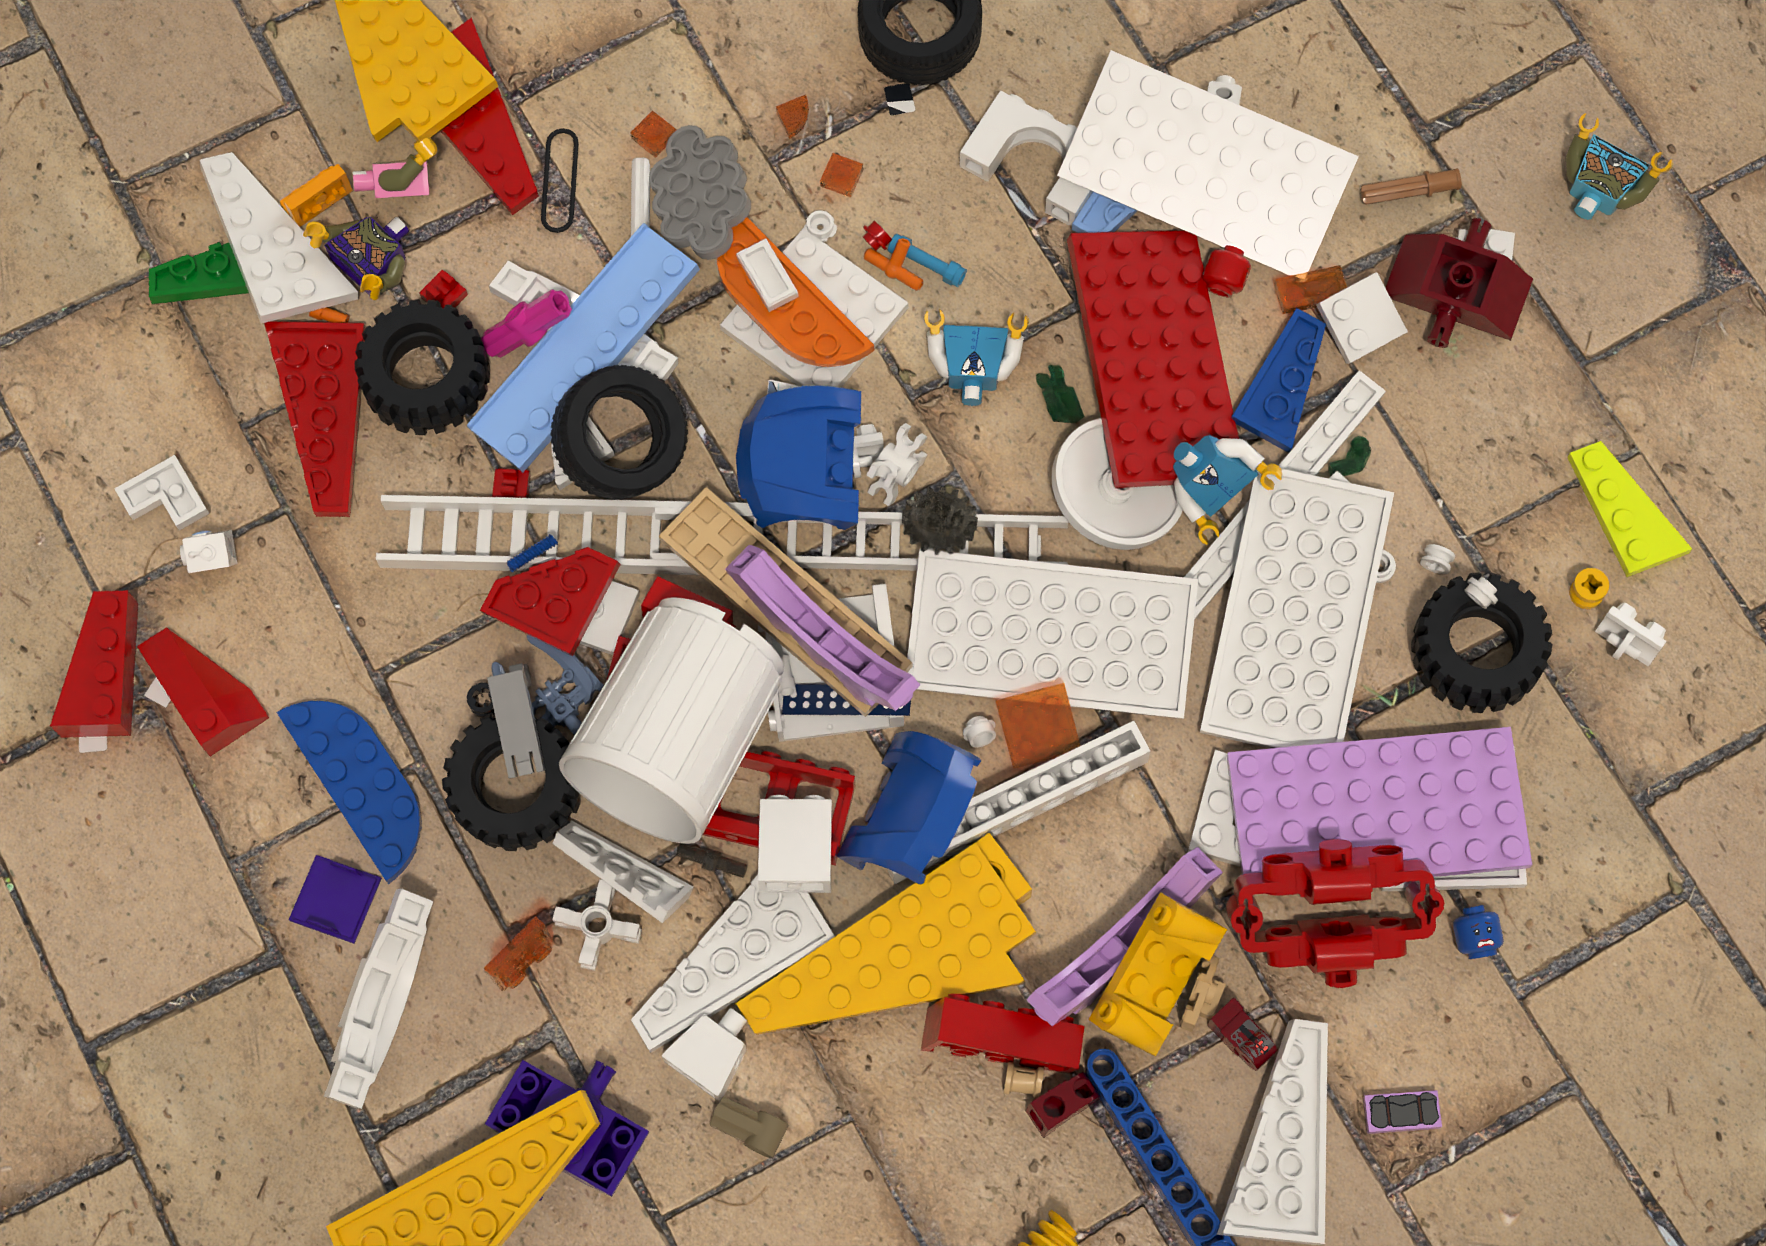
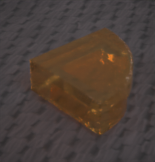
[776,94,809,139]

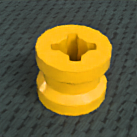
[1569,568,1609,609]

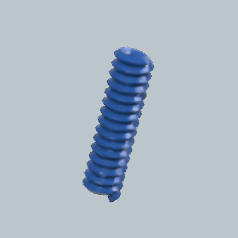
[507,534,558,572]

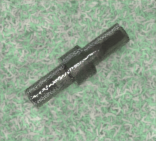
[676,843,748,878]

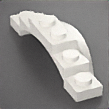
[489,261,678,383]
[324,889,433,1109]

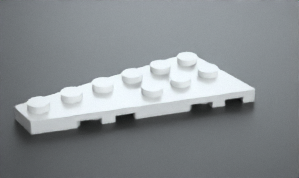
[631,875,835,1053]

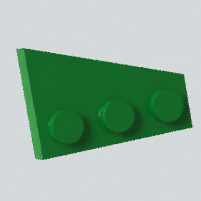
[149,242,249,304]

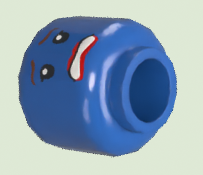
[1453,905,1504,959]

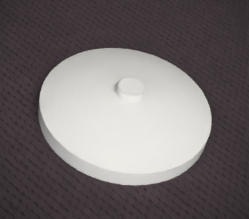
[1052,418,1183,550]

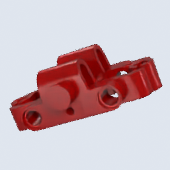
[1226,839,1445,988]

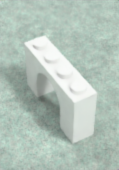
[960,90,1093,227]

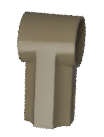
[710,1096,789,1159]

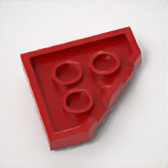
[480,547,621,656]

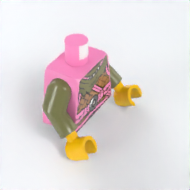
[353,137,437,198]

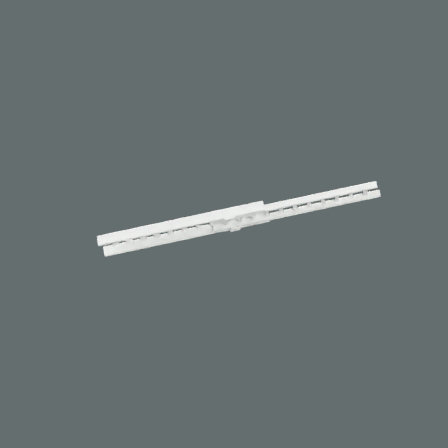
[376,495,1068,575]

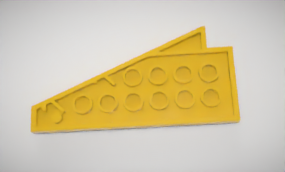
[335,0,498,143]
[736,842,1036,1035]
[326,1090,600,1246]

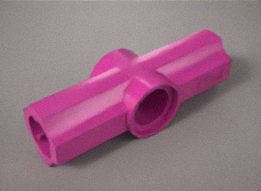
[481,289,572,358]

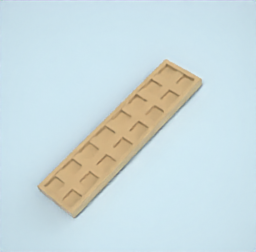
[659,487,913,717]

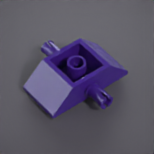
[485,1060,649,1201]

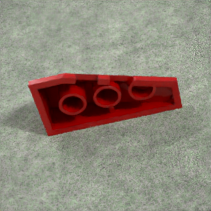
[137,627,269,757]

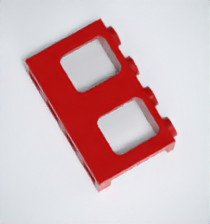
[703,751,856,866]

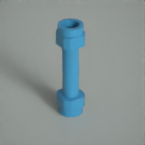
[888,234,967,288]

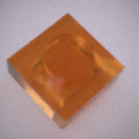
[630,110,677,158]
[820,153,864,197]

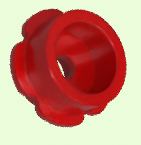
[862,220,892,251]

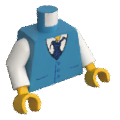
[923,309,1029,406]
[1173,435,1282,545]

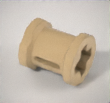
[1004,1061,1044,1098]

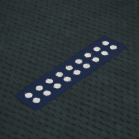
[782,684,911,716]

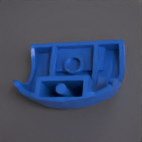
[736,386,861,530]
[837,731,981,884]

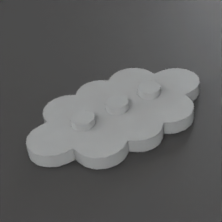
[649,125,751,260]

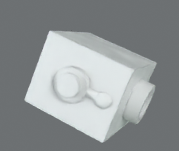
[180,530,238,573]

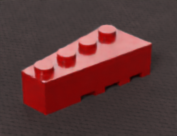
[50,590,138,738]
[921,993,1085,1074]

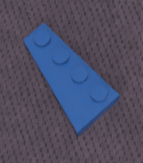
[1231,308,1326,453]

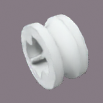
[1420,544,1455,574]

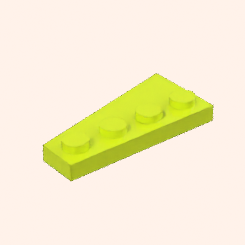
[1567,441,1692,577]

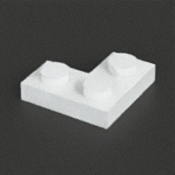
[114,455,209,531]

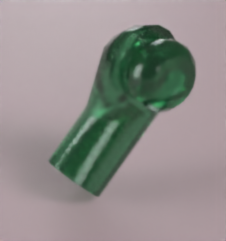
[1328,436,1371,477]

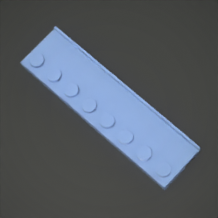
[467,223,700,473]

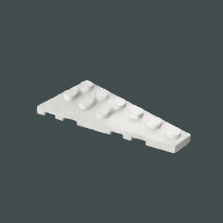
[200,152,358,324]
[1217,1019,1328,1245]

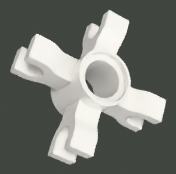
[867,423,928,506]
[552,879,642,971]

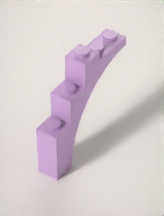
[725,545,920,711]
[1027,847,1223,1026]

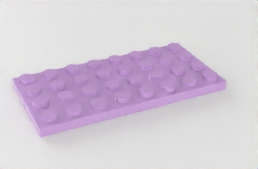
[1227,727,1532,877]

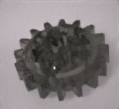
[902,486,978,555]

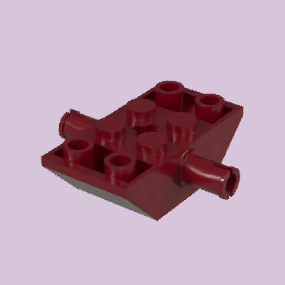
[1385,218,1533,348]

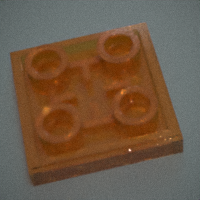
[996,682,1081,769]
[484,916,553,991]

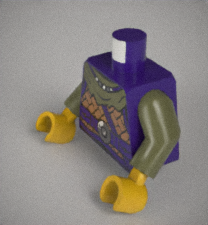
[303,217,409,300]

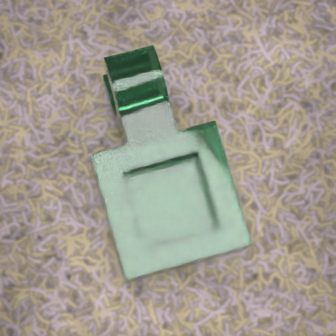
[1036,365,1085,423]

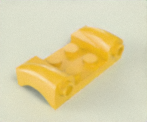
[1088,892,1227,1057]

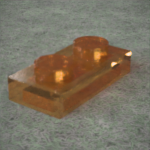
[1274,265,1347,314]

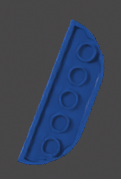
[276,701,422,884]

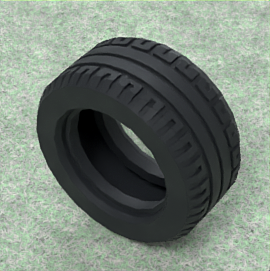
[858,0,982,85]
[550,365,688,500]

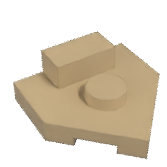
[1179,956,1226,1032]

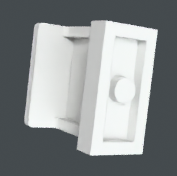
[758,795,832,893]

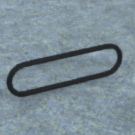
[541,128,579,233]

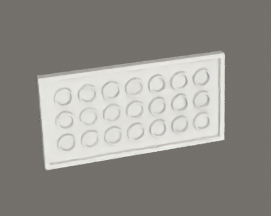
[1057,50,1359,281]
[1200,468,1394,748]
[907,549,1199,719]

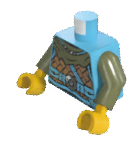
[1565,113,1673,220]

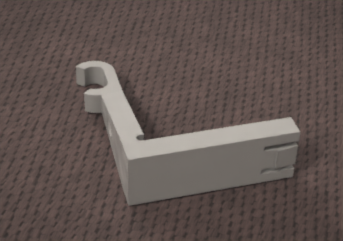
[487,663,546,779]

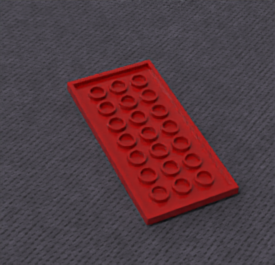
[1067,231,1239,488]

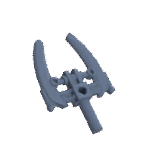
[491,635,604,735]

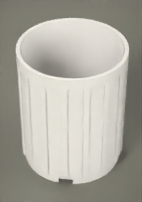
[559,597,784,844]

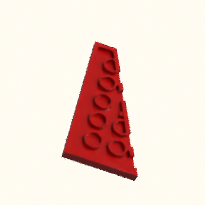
[440,17,539,215]
[264,321,366,517]

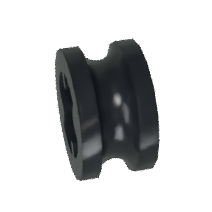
[467,683,495,717]

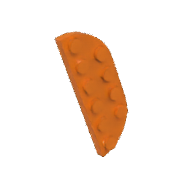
[717,217,875,367]

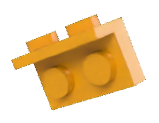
[280,164,353,227]

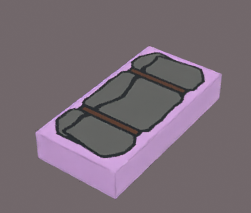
[1363,1090,1442,1134]

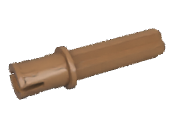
[1360,168,1462,205]

